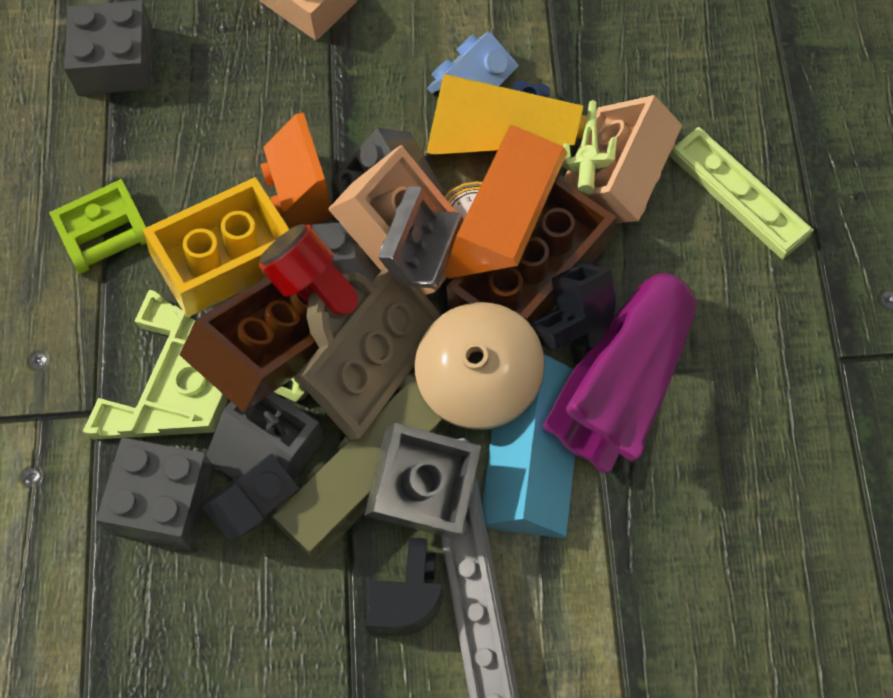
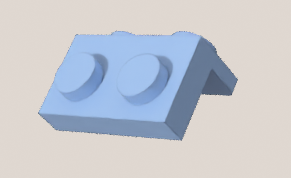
[427,31,519,94]

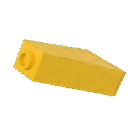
[426,74,587,154]

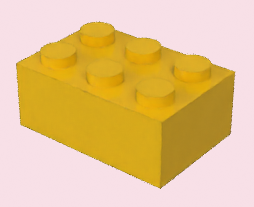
[143,177,289,318]

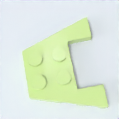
[83,290,229,439]

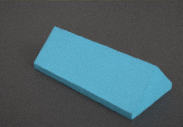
[482,354,575,539]

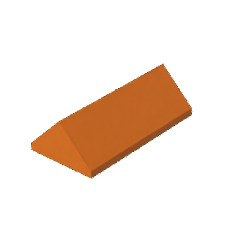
[444,125,567,279]

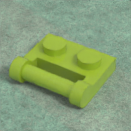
[49,179,146,275]

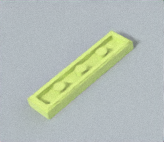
[669,127,814,260]

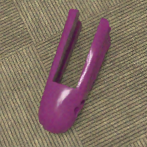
[543,272,697,473]

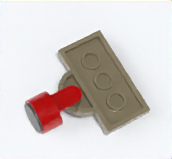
[259,224,442,440]

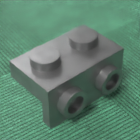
[378,186,464,288]

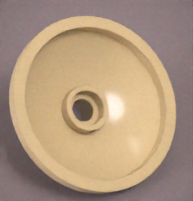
[415,302,545,430]

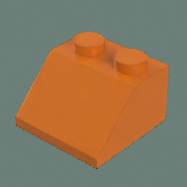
[260,112,335,230]

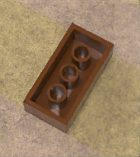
[446,176,616,323]
[179,277,319,413]

